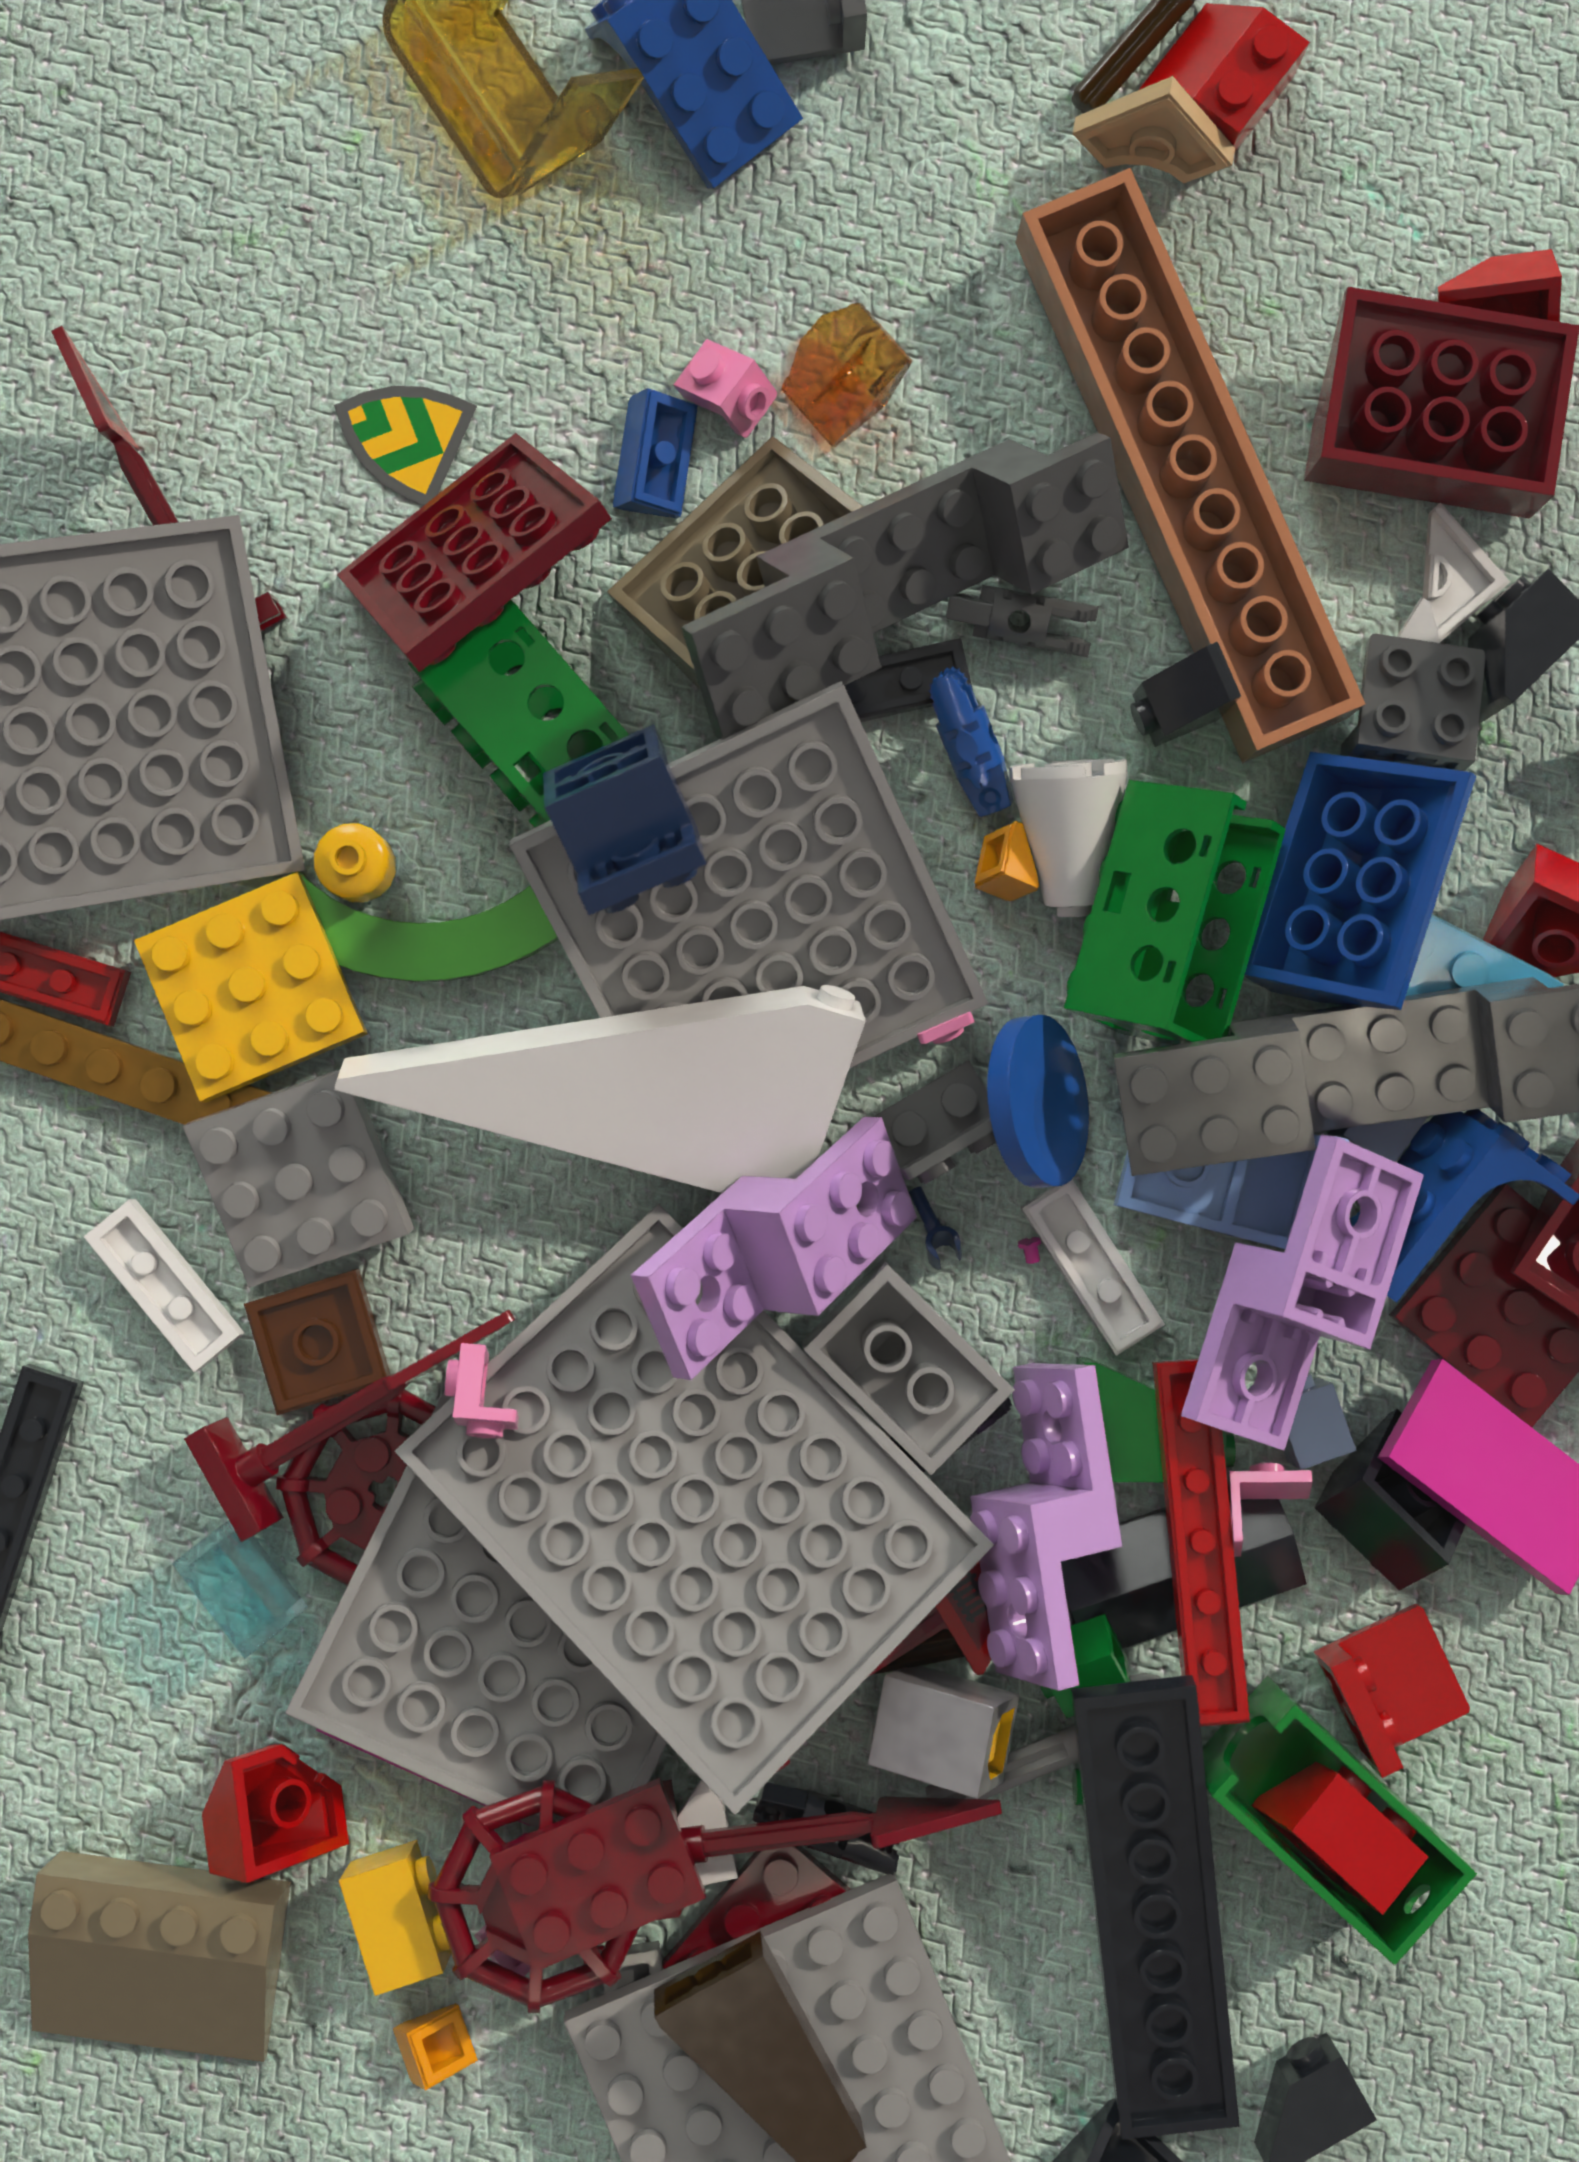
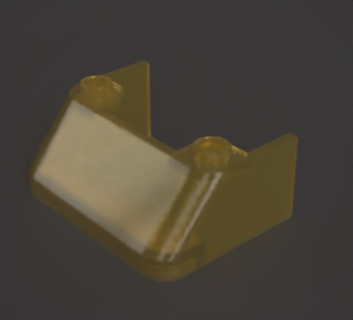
[382,0,644,198]

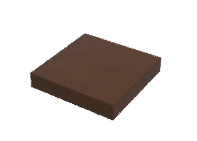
[244,1269,391,1415]

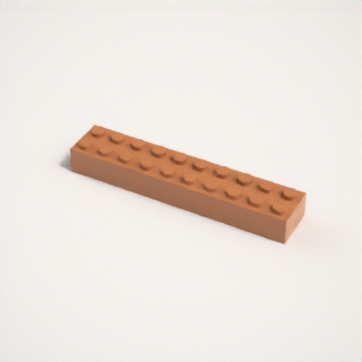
[1015,168,1366,763]

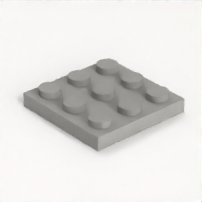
[182,1069,414,1288]

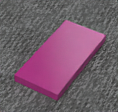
[1378,1359,1579,1595]

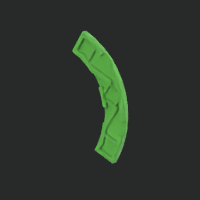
[291,871,559,982]

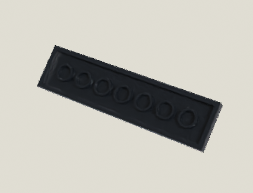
[1071,1675,1240,2140]

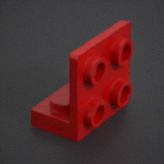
[1313,1604,1470,1778]

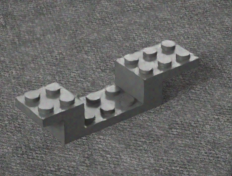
[681,432,1129,739]
[1113,977,1579,1176]

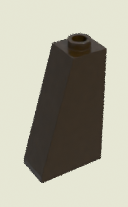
[654,1931,867,2162]

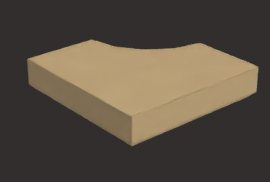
[1072,76,1235,184]

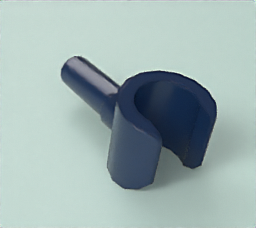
[908,1186,962,1270]

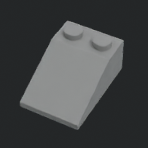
[801,1259,1015,1475]

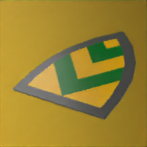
[334,386,477,506]

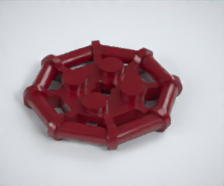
[276,1389,436,1586]
[427,1780,640,2014]

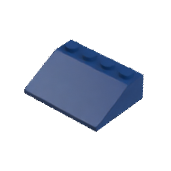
[1244,751,1476,1010]

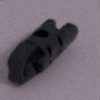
[752,1782,899,1875]

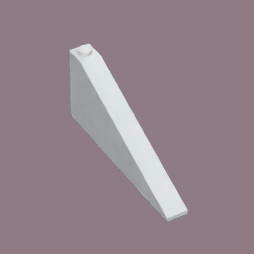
[334,985,866,1193]

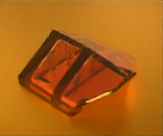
[782,303,913,447]

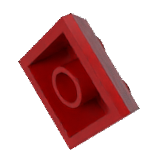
[1139,3,1310,152]
[1251,1762,1428,1915]

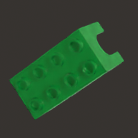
[408,600,629,828]
[1064,780,1286,1045]
[1203,1675,1477,1966]

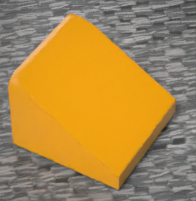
[974,821,1039,901]
[393,2003,478,2091]

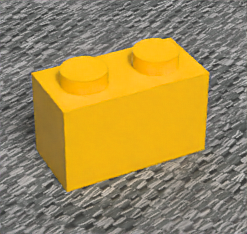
[339,1840,451,1996]

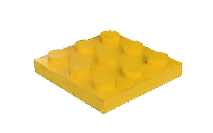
[134,872,368,1103]

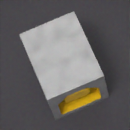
[868,1666,1020,1799]

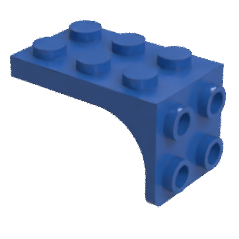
[584,0,803,189]
[1350,1109,1579,1303]

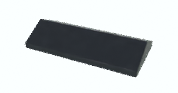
[1061,1499,1307,1649]

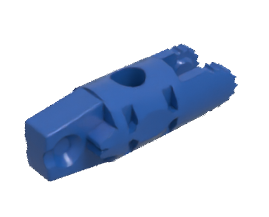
[928,667,1014,817]

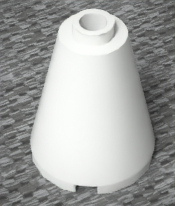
[1009,759,1128,917]

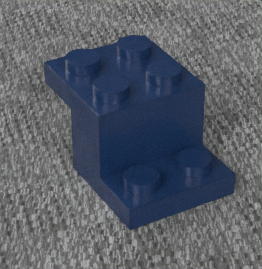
[543,724,706,916]

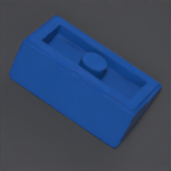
[613,388,698,518]

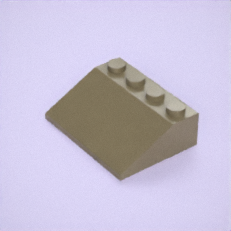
[607,436,863,690]
[28,1851,291,2062]

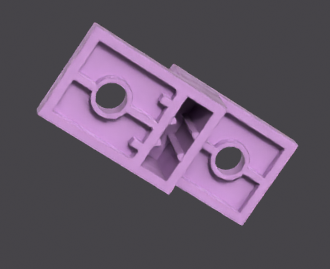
[631,1117,917,1380]
[1181,1135,1424,1451]
[970,1363,1122,1691]

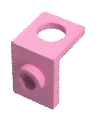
[1228,1463,1313,1557]

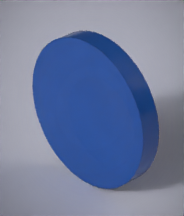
[987,1015,1089,1188]

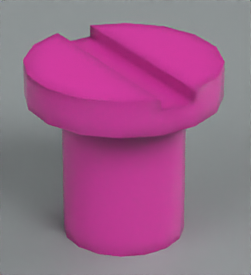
[1018,1237,1041,1264]

